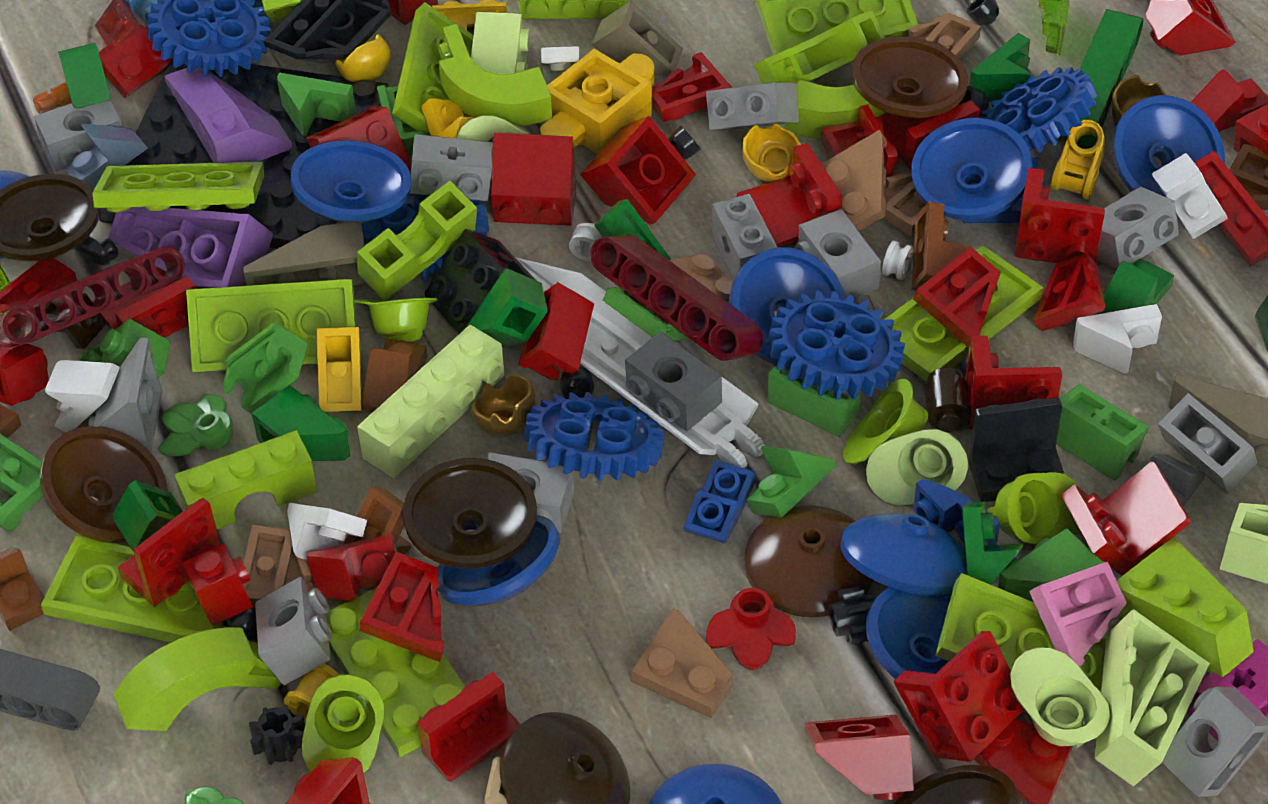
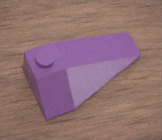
[164,68,293,163]
[108,207,273,289]

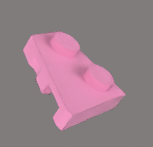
[1029,561,1127,667]

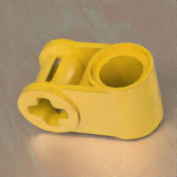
[1050,120,1106,201]

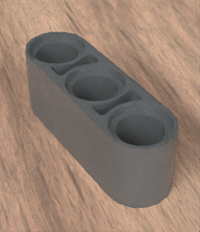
[0,649,100,731]

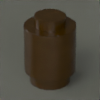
[924,368,971,432]

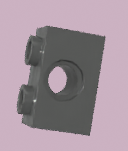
[625,332,722,431]

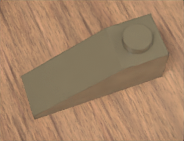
[243,222,366,286]
[1168,374,1268,468]

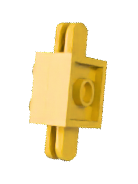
[539,49,655,154]

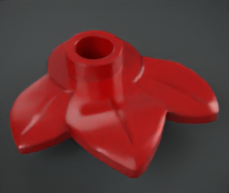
[706,588,796,670]

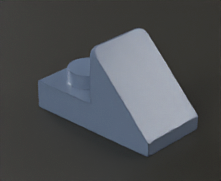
[65,124,148,189]

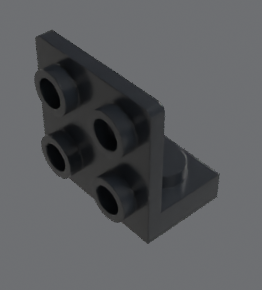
[424,229,537,334]
[969,398,1064,502]

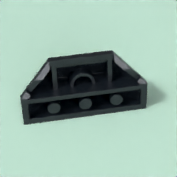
[264,0,391,64]

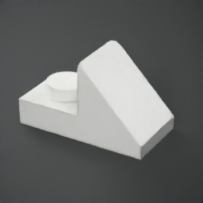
[541,46,581,85]
[1152,153,1228,239]
[1073,304,1162,374]
[45,360,120,433]
[287,503,367,560]

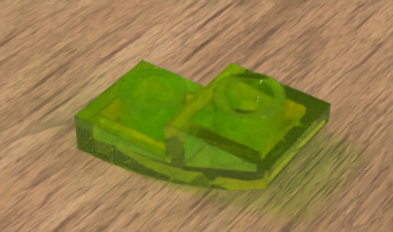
[1039,0,1069,55]

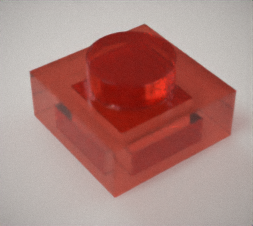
[95,0,139,46]

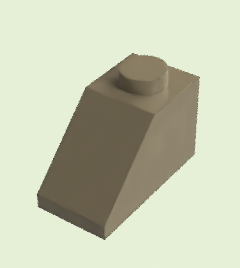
[592,1,683,76]

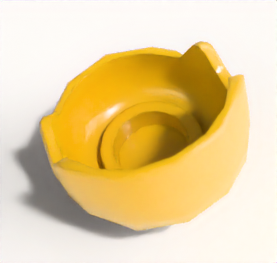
[335,34,392,82]
[743,123,801,182]

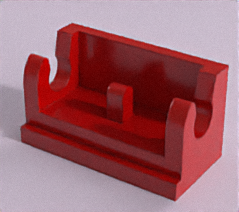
[518,282,595,380]

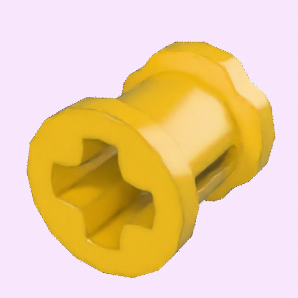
[284,663,339,720]

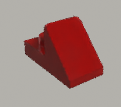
[1190,69,1268,132]
[306,533,398,601]

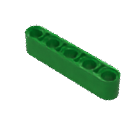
[1057,9,1144,148]

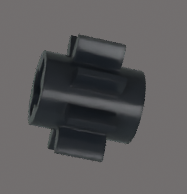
[829,586,876,645]
[249,705,305,765]

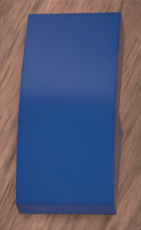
[683,460,756,543]
[913,479,1000,545]

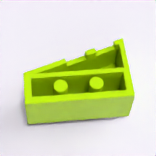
[1117,537,1254,677]

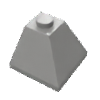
[89,338,163,454]

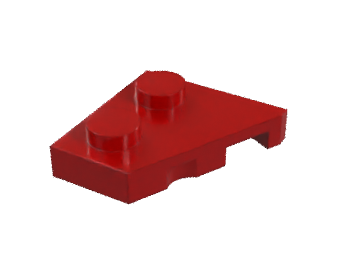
[652,52,732,122]
[913,247,1001,348]
[1033,253,1105,332]
[359,551,444,662]
[974,718,1073,804]

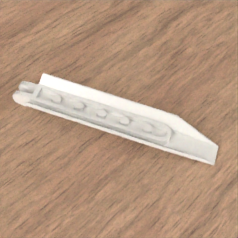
[515,257,766,468]

